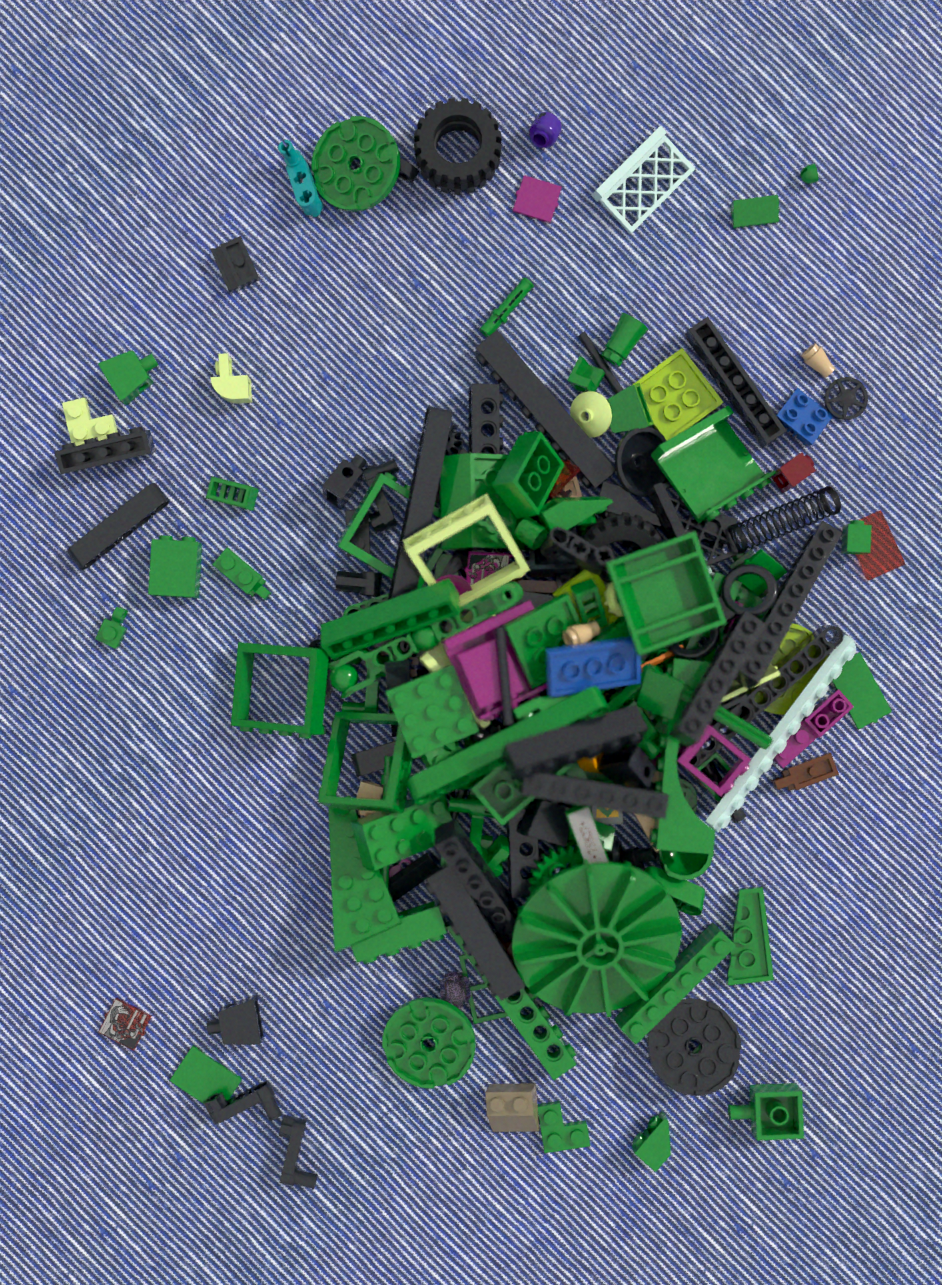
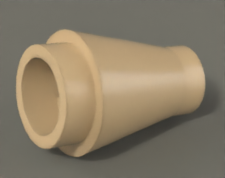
[801,343,835,378]
[563,621,600,646]

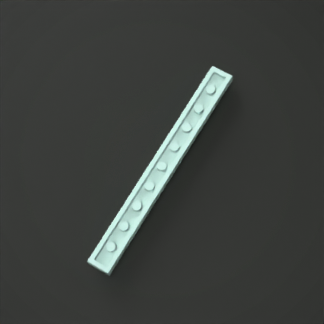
[706,635,856,832]

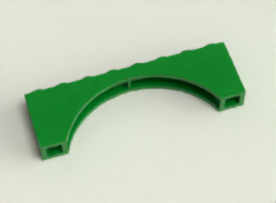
[649,659,715,854]

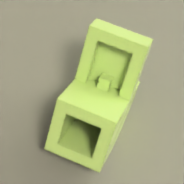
[210,353,252,404]

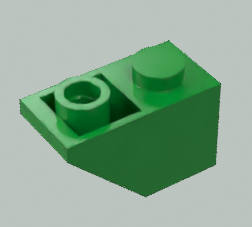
[632,1111,671,1172]

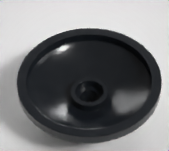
[615,427,669,497]

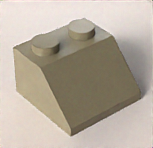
[485,1083,539,1132]

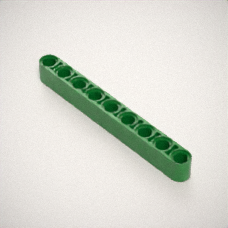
[406,686,609,805]

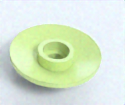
[570,391,612,438]

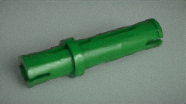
[479,277,534,338]

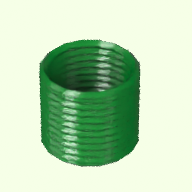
[514,517,547,550]

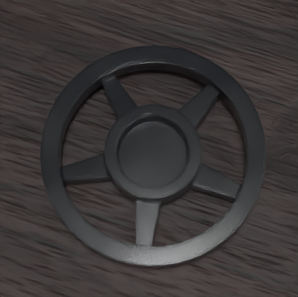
[824,377,868,420]

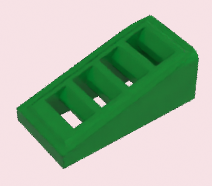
[206,476,259,511]
[570,578,608,628]

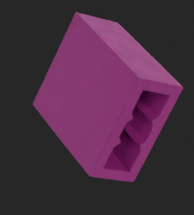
[454,637,523,711]

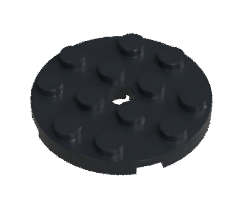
[647,998,742,1096]

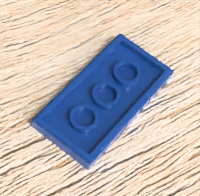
[546,637,641,697]

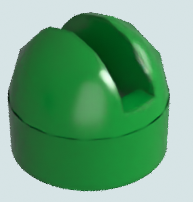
[800,163,819,184]

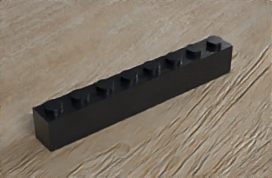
[475,330,616,491]

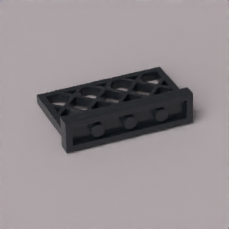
[647,482,739,567]

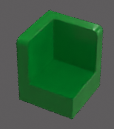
[567,356,605,392]

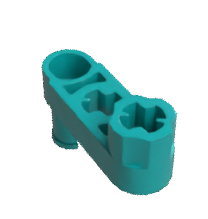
[278,140,324,217]

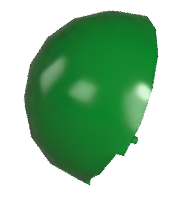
[659,850,714,880]

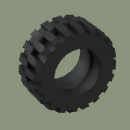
[414,97,502,195]
[577,512,663,601]

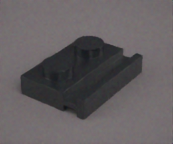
[210,236,260,293]

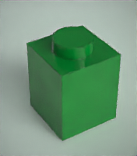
[841,520,872,555]

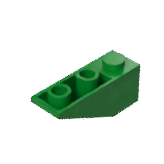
[537,496,613,535]

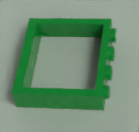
[335,472,443,590]
[231,642,329,739]
[318,712,413,813]

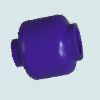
[529,112,562,148]

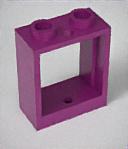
[677,725,751,796]

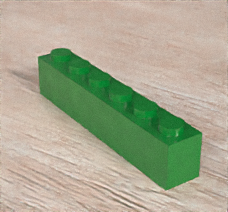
[321,578,460,659]
[614,922,736,1045]

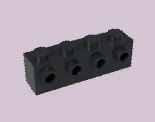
[54,426,156,474]

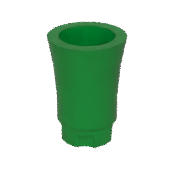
[601,313,648,367]

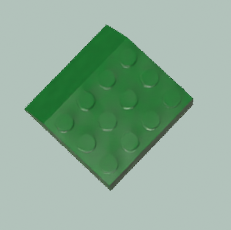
[606,532,727,656]

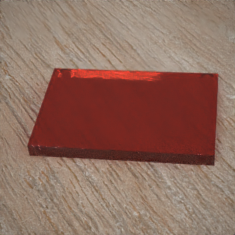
[856,510,905,581]

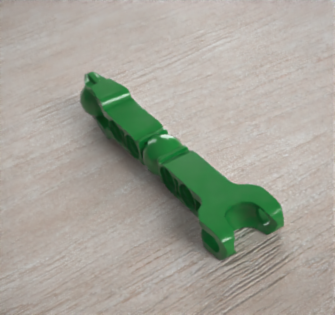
[328,581,524,698]

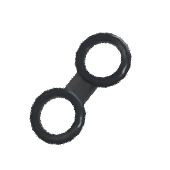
[666,564,778,660]

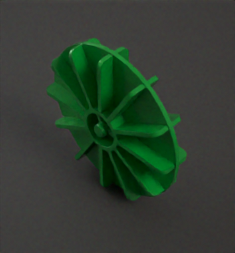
[512,859,682,1018]

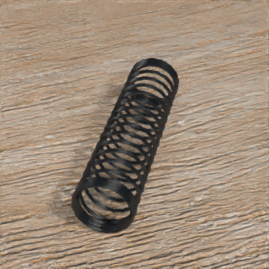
[727,486,841,554]

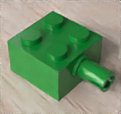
[728,1083,804,1141]

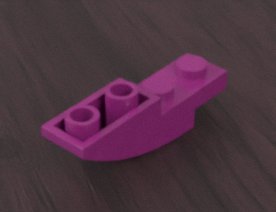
[773,689,854,768]

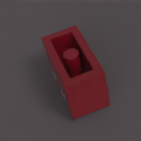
[771,452,816,493]

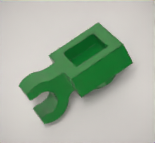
[95,607,128,649]

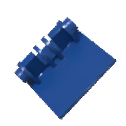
[776,388,833,446]

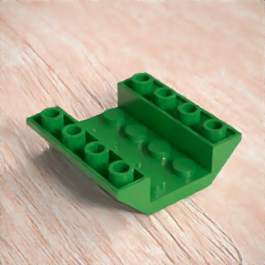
[439,453,529,552]

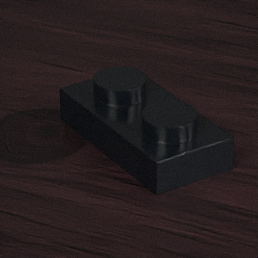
[345,510,371,557]

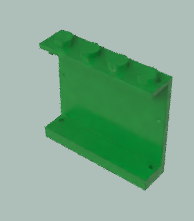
[651,405,776,523]

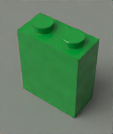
[148,535,202,598]

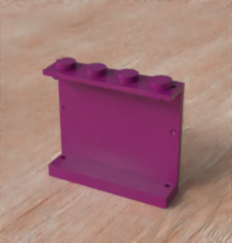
[441,600,547,722]

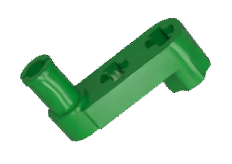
[342,656,390,713]
[449,797,493,849]

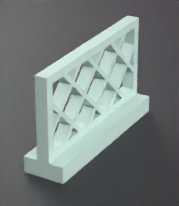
[591,126,695,234]

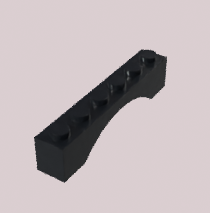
[598,482,737,550]

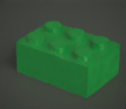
[491,431,565,518]

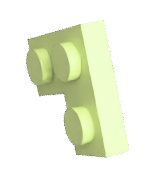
[62,398,118,446]

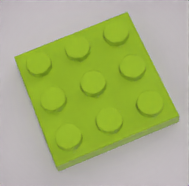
[634,348,723,441]

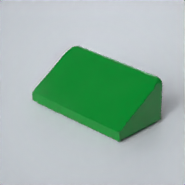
[730,195,779,228]

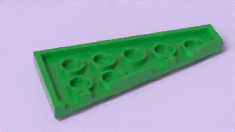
[328,795,402,953]

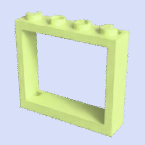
[403,494,530,607]

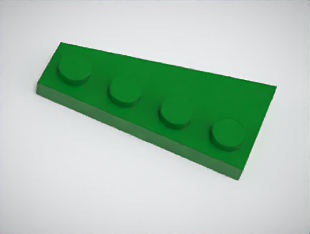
[726,886,774,985]

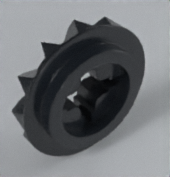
[606,836,623,864]

